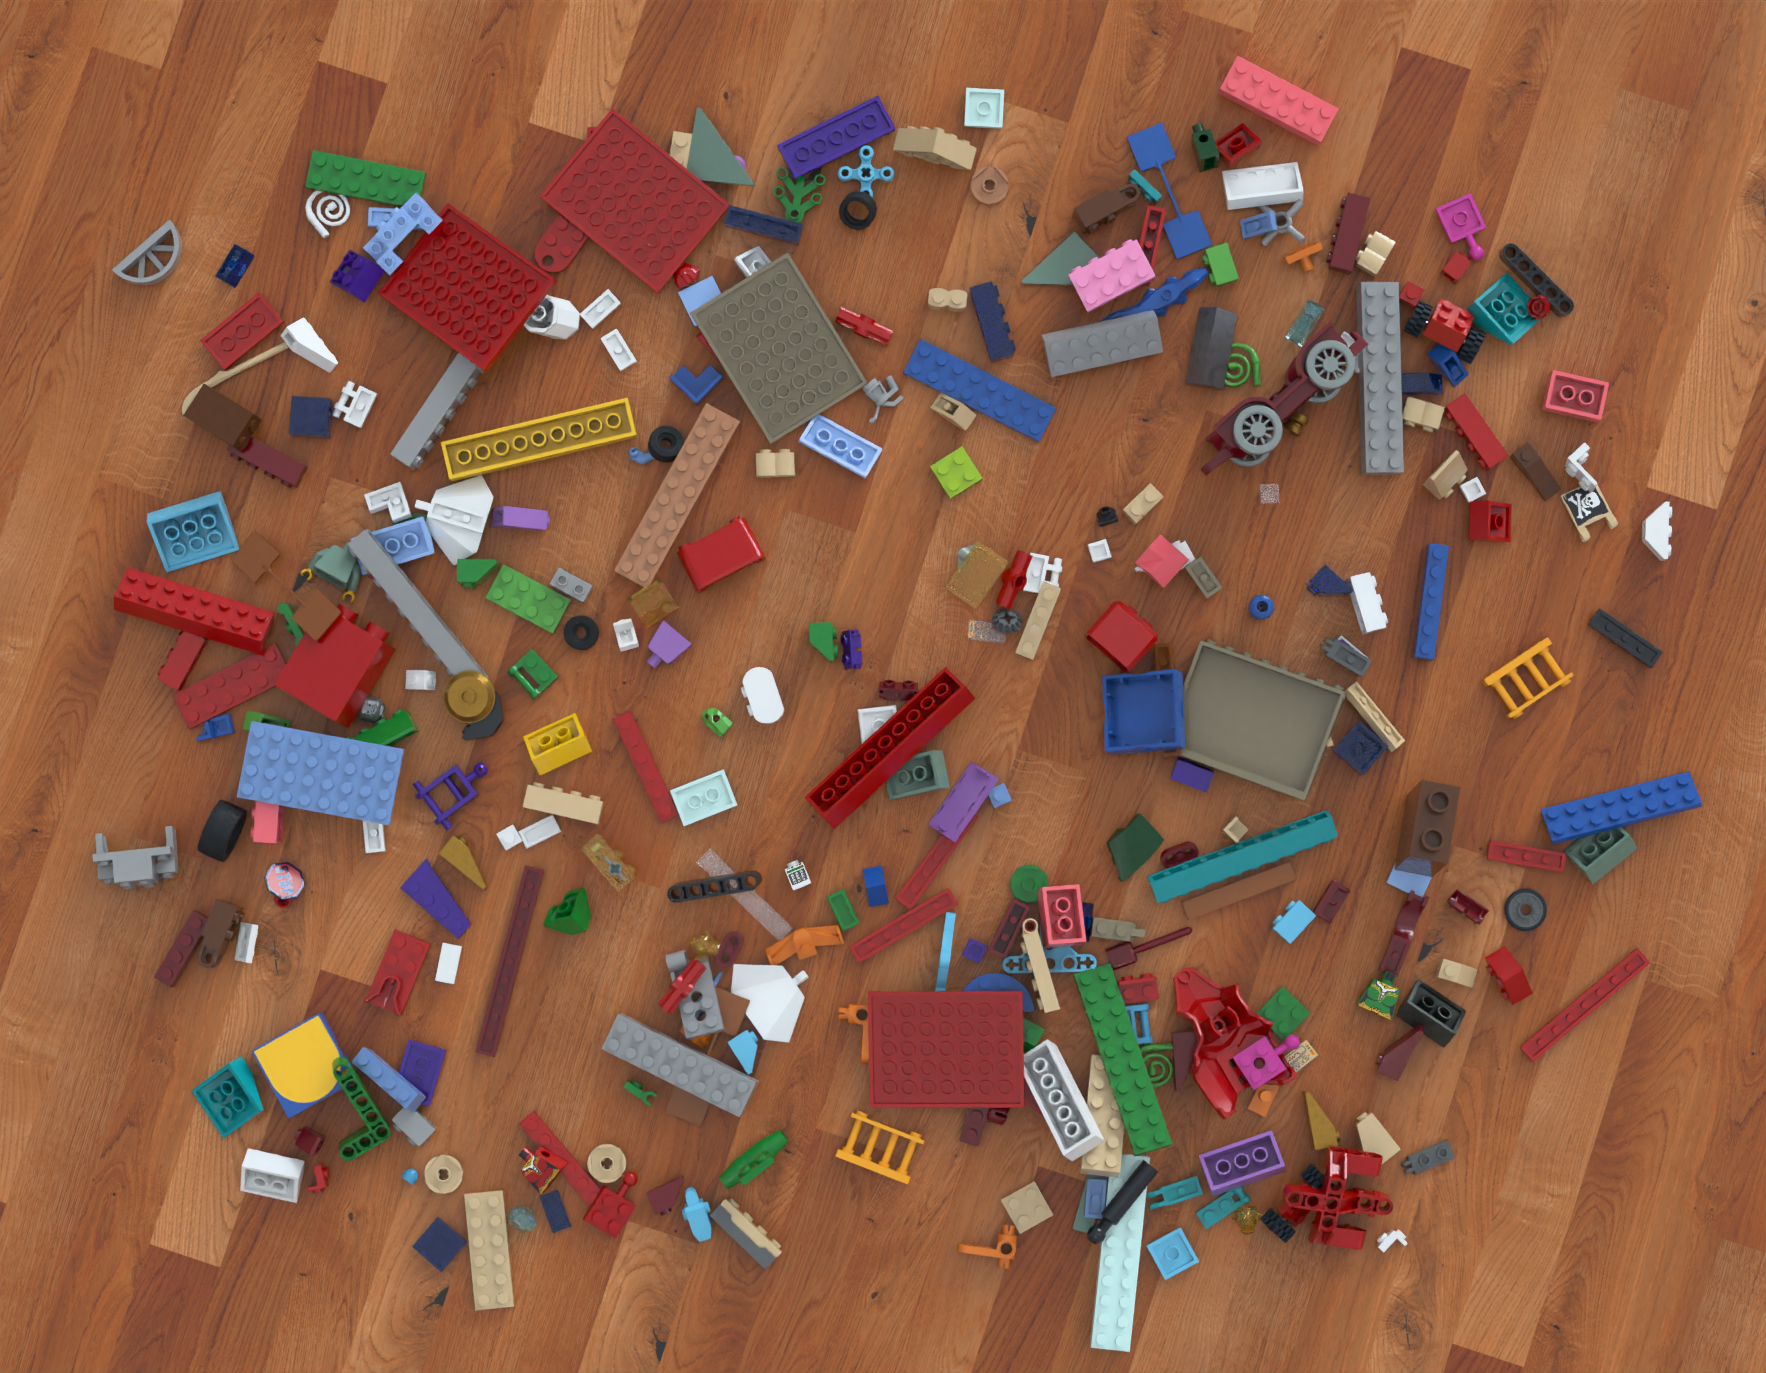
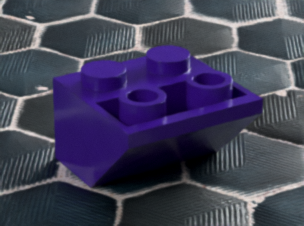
[330,250,385,303]

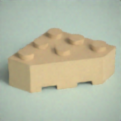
[893,126,977,170]

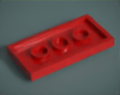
[200,293,284,370]

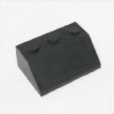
[1396,979,1466,1047]

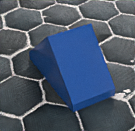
[863,866,889,907]

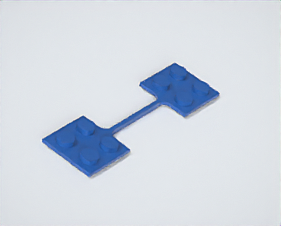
[1127,123,1212,259]

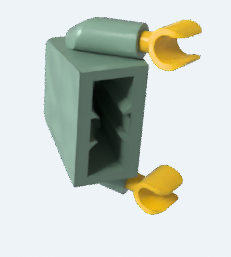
[301,542,360,602]

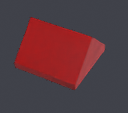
[1215,123,1262,169]

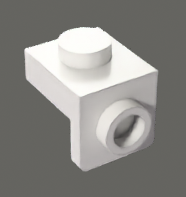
[613,619,639,652]
[405,670,436,691]
[1376,1229,1408,1252]

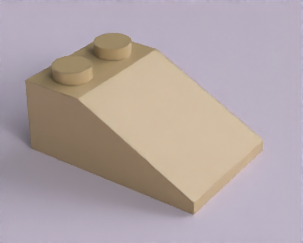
[1422,450,1468,500]

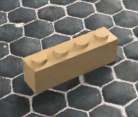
[523,782,604,824]

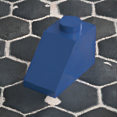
[1427,343,1469,387]

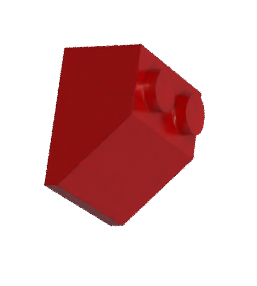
[1468,500,1512,543]

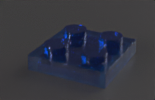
[412,1217,467,1272]

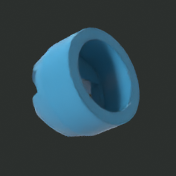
[401,1168,418,1185]

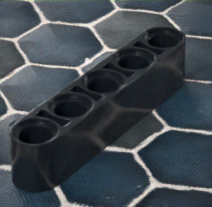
[1500,243,1574,317]
[667,870,762,903]

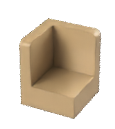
[1221,816,1249,843]

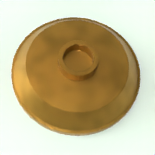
[443,671,496,723]

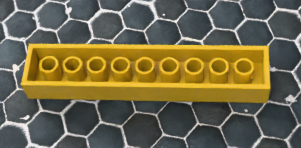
[441,398,638,482]

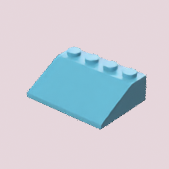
[147,491,240,573]

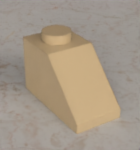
[930,393,976,431]
[1435,958,1478,988]

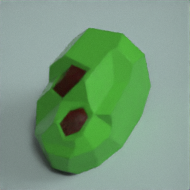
[702,708,733,738]

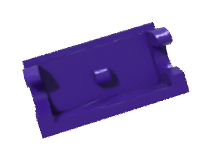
[1170,757,1214,792]

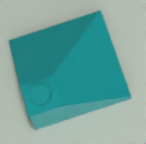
[1466,273,1540,345]
[192,1056,263,1139]

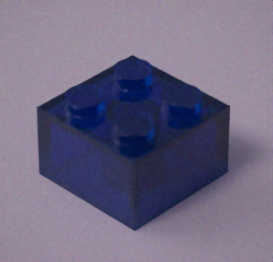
[289,396,333,439]
[1332,721,1388,776]

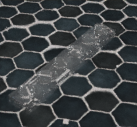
[697,848,793,941]

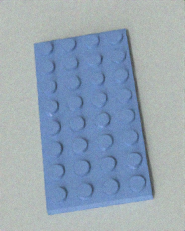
[237,721,405,825]

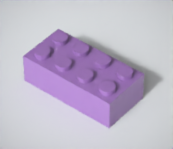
[1199,1130,1285,1197]

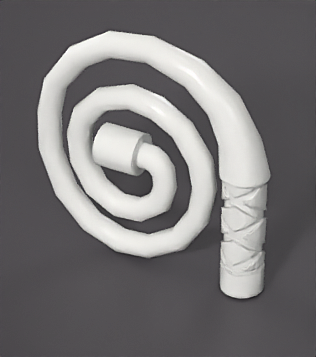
[305,191,350,239]

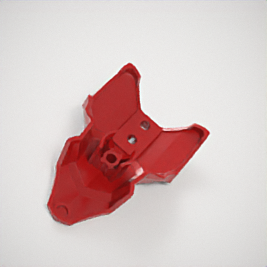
[1173,967,1297,1120]

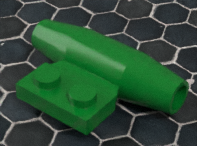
[719,1129,789,1189]

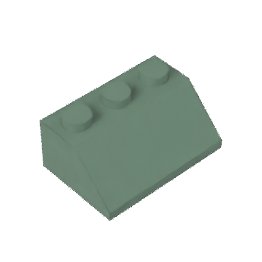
[1564,827,1638,884]

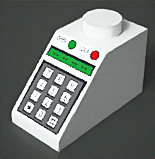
[785,860,811,891]

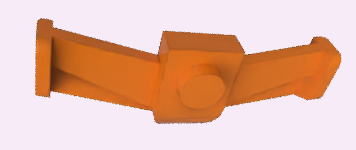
[765,925,845,966]

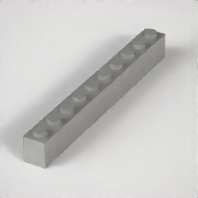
[347,529,489,679]

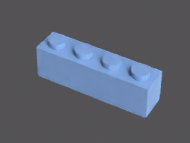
[352,1047,426,1112]

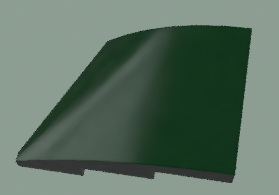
[1106,813,1164,882]

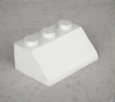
[1346,572,1388,635]
[240,1149,305,1203]

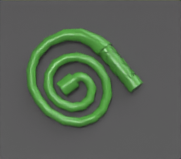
[1224,343,1261,387]
[1139,1043,1174,1088]

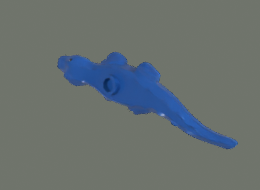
[1099,268,1208,322]

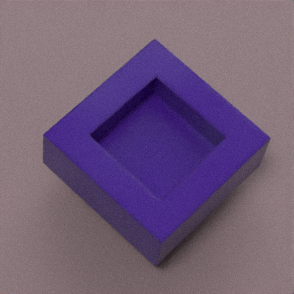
[962,938,988,964]

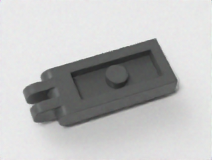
[1319,637,1372,677]
[1401,1139,1455,1175]

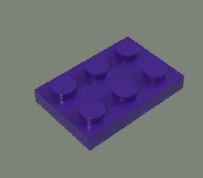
[399,1039,447,1106]

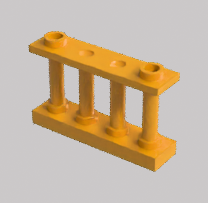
[1482,637,1573,719]
[836,1110,924,1184]

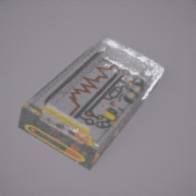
[967,620,1006,644]

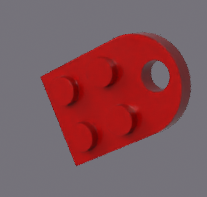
[534,213,589,273]

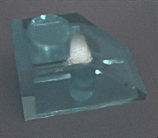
[1286,299,1325,347]

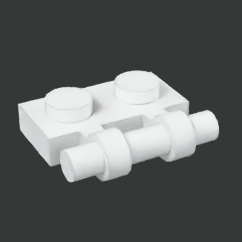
[332,381,378,429]
[1023,553,1063,594]

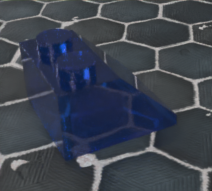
[1306,564,1354,597]

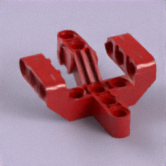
[1282,1146,1393,1250]

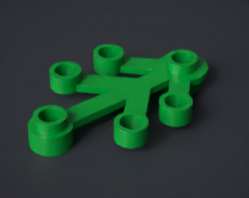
[773,168,826,224]

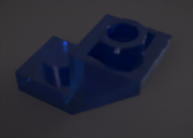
[1401,373,1443,395]

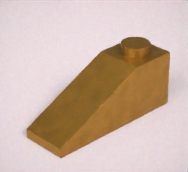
[438,835,488,890]
[1303,1091,1340,1150]

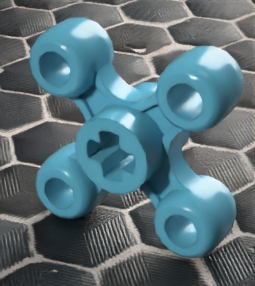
[838,145,895,198]

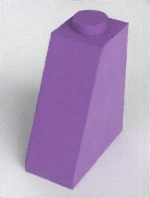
[491,506,550,531]

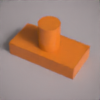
[1282,241,1323,272]
[1247,1084,1280,1117]

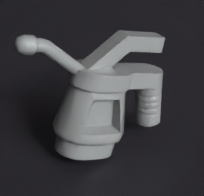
[862,375,903,423]

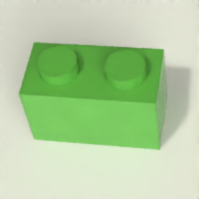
[1202,243,1239,289]

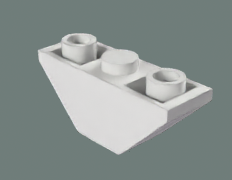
[1642,502,1672,561]

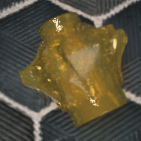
[690,930,720,960]
[1232,1205,1262,1234]

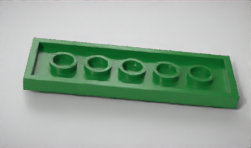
[305,150,426,207]

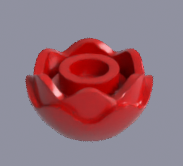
[1527,295,1550,319]

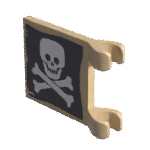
[1560,485,1618,542]

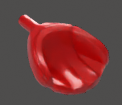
[673,263,700,289]

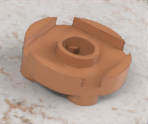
[970,167,1008,206]

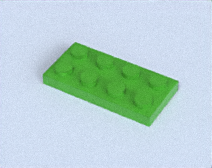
[485,564,571,634]

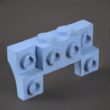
[363,192,443,275]

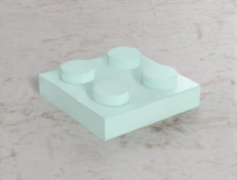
[964,88,1004,129]

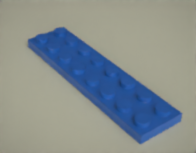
[903,339,1056,442]
[1541,772,1702,845]

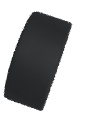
[839,191,877,230]

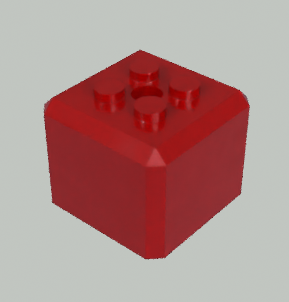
[1084,601,1158,674]

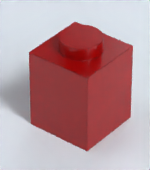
[1440,252,1471,284]
[1399,281,1425,310]

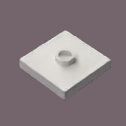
[857,705,897,745]

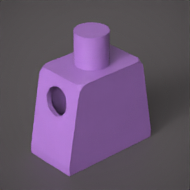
[647,620,692,668]

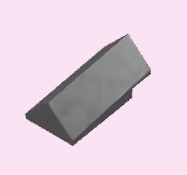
[1185,307,1237,390]

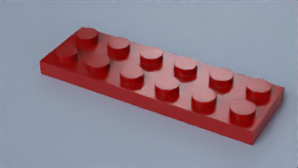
[172,643,286,729]

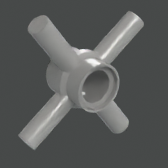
[1259,199,1306,247]

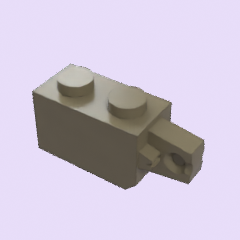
[1090,917,1146,941]

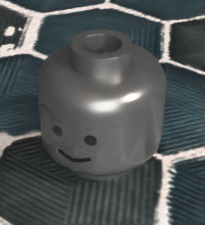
[358,696,386,723]

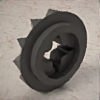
[992,608,1023,634]

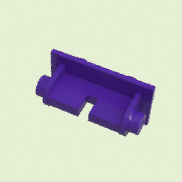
[841,630,862,670]

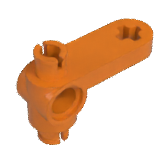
[838,1004,869,1063]
[957,1224,1017,1269]

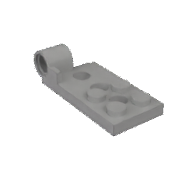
[666,950,725,1040]

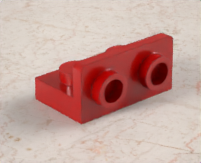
[1117,973,1159,1004]

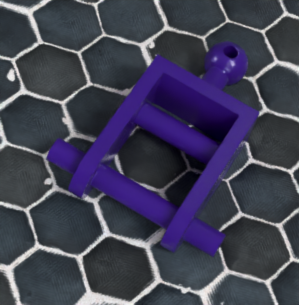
[413,763,488,831]

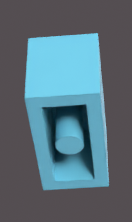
[1272,900,1316,944]

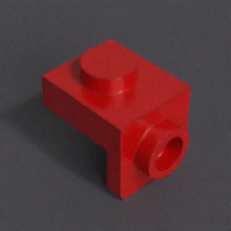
[306,1163,330,1194]

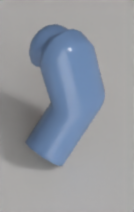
[628,447,654,464]

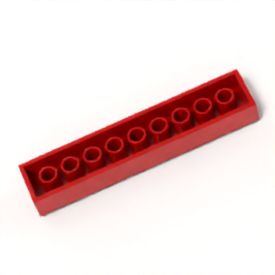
[804,667,976,829]

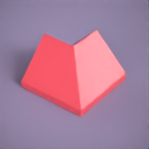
[1135,534,1189,589]

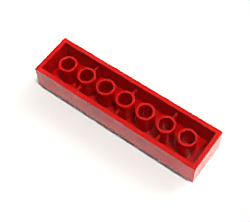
[114,568,274,655]

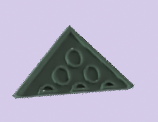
[687,107,755,187]
[1021,232,1099,286]

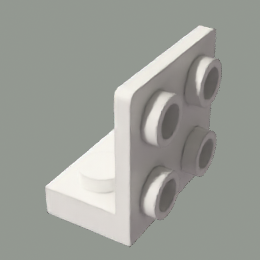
[1564,442,1597,493]

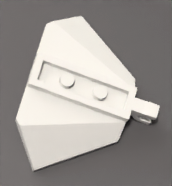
[415,475,494,566]
[731,964,809,1043]

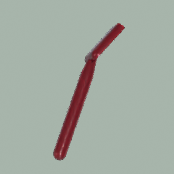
[1106,927,1192,971]

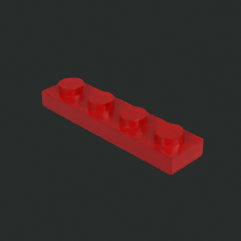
[1486,840,1566,873]

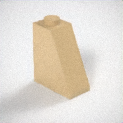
[1354,1112,1401,1165]

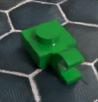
[623,1079,658,1106]

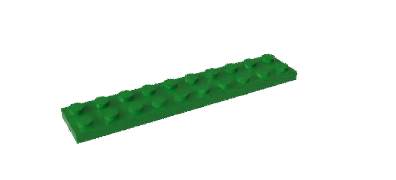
[1073,963,1172,1157]

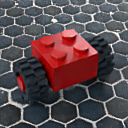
[1403,298,1486,364]

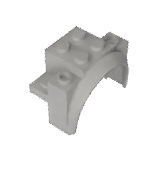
[93,826,179,890]

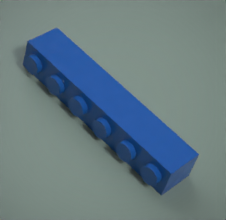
[1412,543,1449,661]

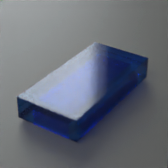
[540,1190,571,1233]

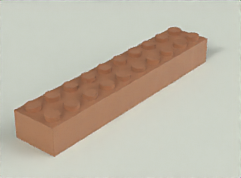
[614,403,741,591]

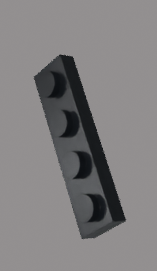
[1587,608,1663,668]

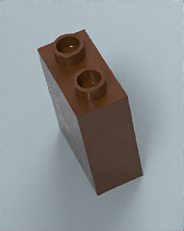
[1395,780,1460,877]

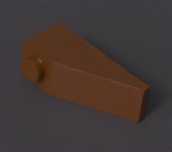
[1510,443,1561,501]

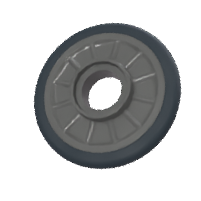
[1504,889,1547,931]

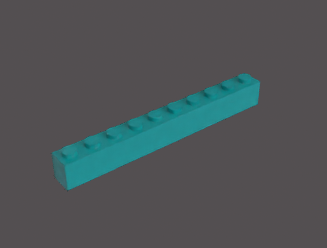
[1147,810,1338,903]

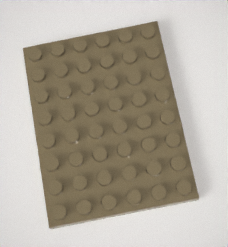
[690,252,868,444]

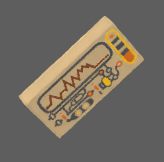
[1284,1040,1318,1072]

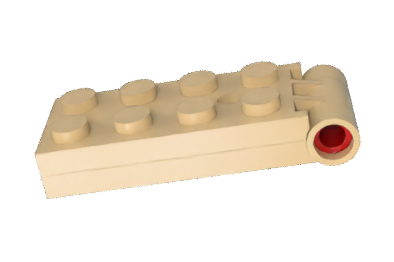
[1020,918,1060,1013]

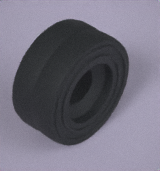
[648,426,684,463]
[564,615,599,650]

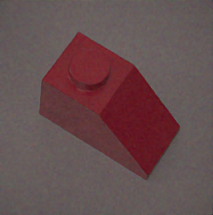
[294,1126,327,1156]
[646,1176,684,1216]

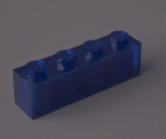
[724,205,804,246]
[969,281,1016,363]

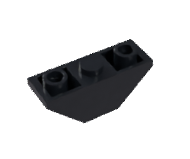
[462,691,504,741]

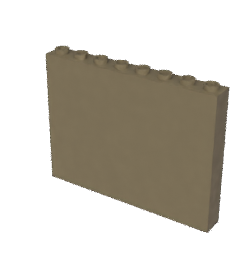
[1181,639,1347,802]

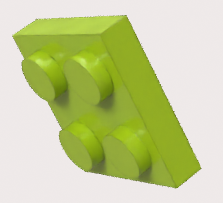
[930,446,983,499]

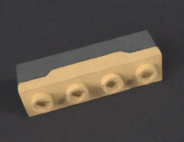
[709,1198,782,1269]

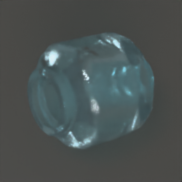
[508,1204,537,1233]

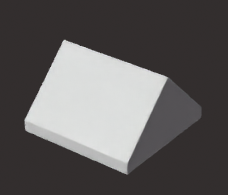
[734,246,771,278]

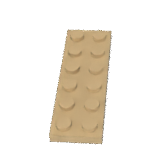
[464,1190,514,1311]

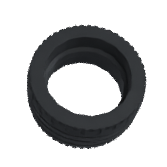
[198,800,247,862]

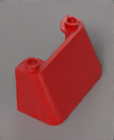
[677,516,766,594]

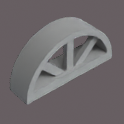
[112,220,182,286]

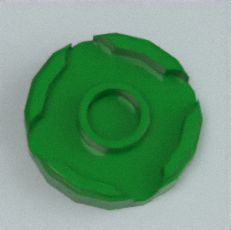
[1010,865,1048,903]

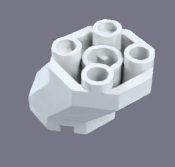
[524,294,580,340]

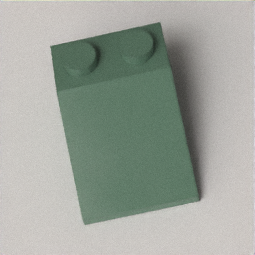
[886,750,950,800]

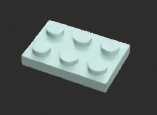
[670,769,738,826]

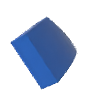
[196,714,235,741]

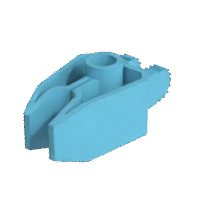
[682,1187,711,1242]

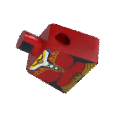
[519,1147,567,1195]

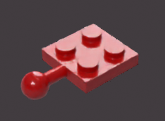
[583,1171,638,1239]

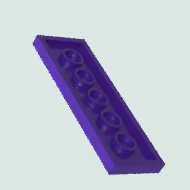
[777,96,896,180]

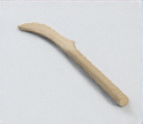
[182,342,289,415]

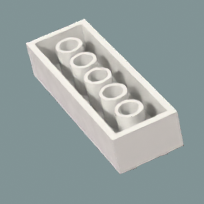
[1024,1039,1105,1161]

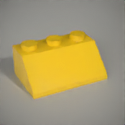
[523,713,592,775]

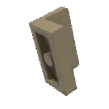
[1185,554,1223,598]

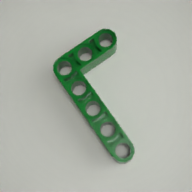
[332,1057,391,1161]

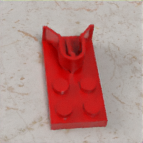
[364,929,431,1016]

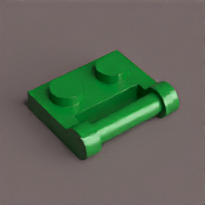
[507,649,558,700]

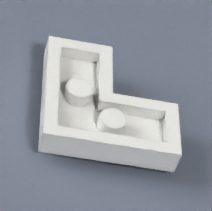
[364,482,412,523]

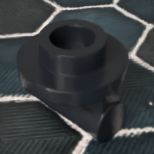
[1097,506,1118,527]

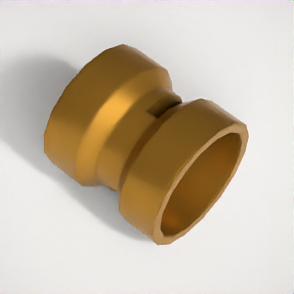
[1283,411,1309,437]

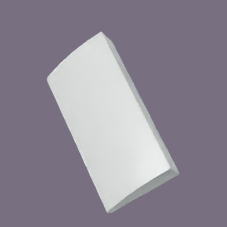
[1222,162,1304,210]

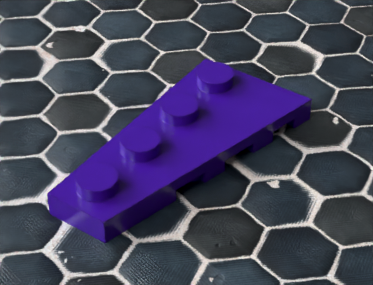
[401,859,471,939]

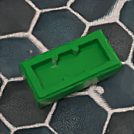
[826,889,860,931]

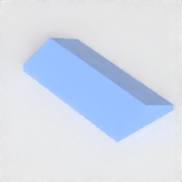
[798,414,882,478]
[351,516,435,575]

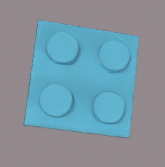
[1146,1227,1199,1280]

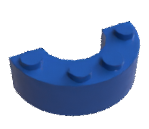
[962,973,1034,1012]

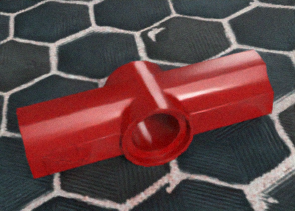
[835,307,894,346]
[996,550,1033,609]
[658,958,707,1014]

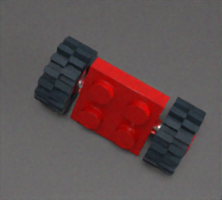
[1260,1164,1335,1243]

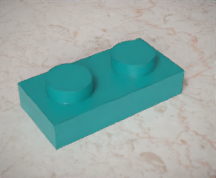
[1128,169,1162,205]

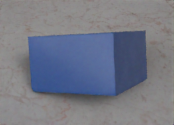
[669,365,724,406]

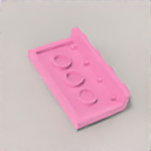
[1069,239,1156,313]

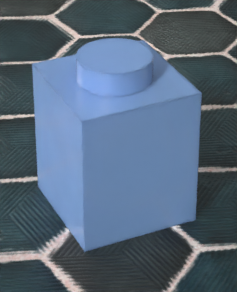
[988,783,1012,808]

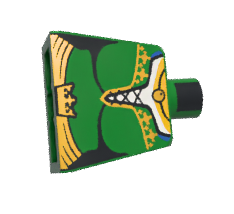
[1356,971,1399,1020]

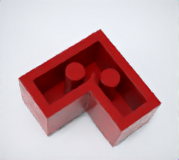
[1485,946,1533,1005]

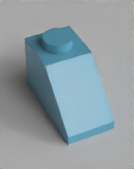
[727,1029,759,1075]

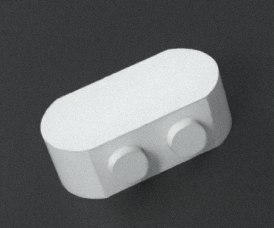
[740,667,784,724]

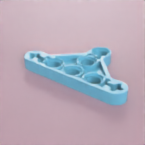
[935,912,956,991]
[1002,923,1097,973]

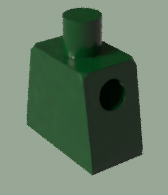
[1191,123,1219,172]

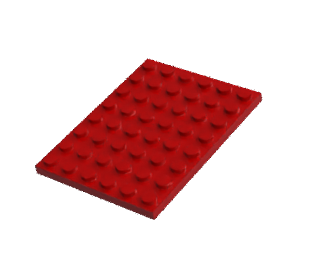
[540,108,730,294]
[378,203,557,373]
[868,991,1025,1108]

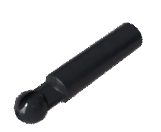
[1087,1160,1158,1244]

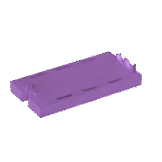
[928,761,999,842]

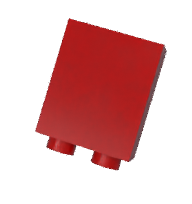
[274,603,396,728]

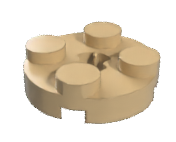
[587,1144,627,1183]
[424,1154,464,1193]

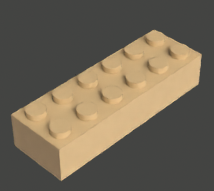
[1080,1055,1124,1178]

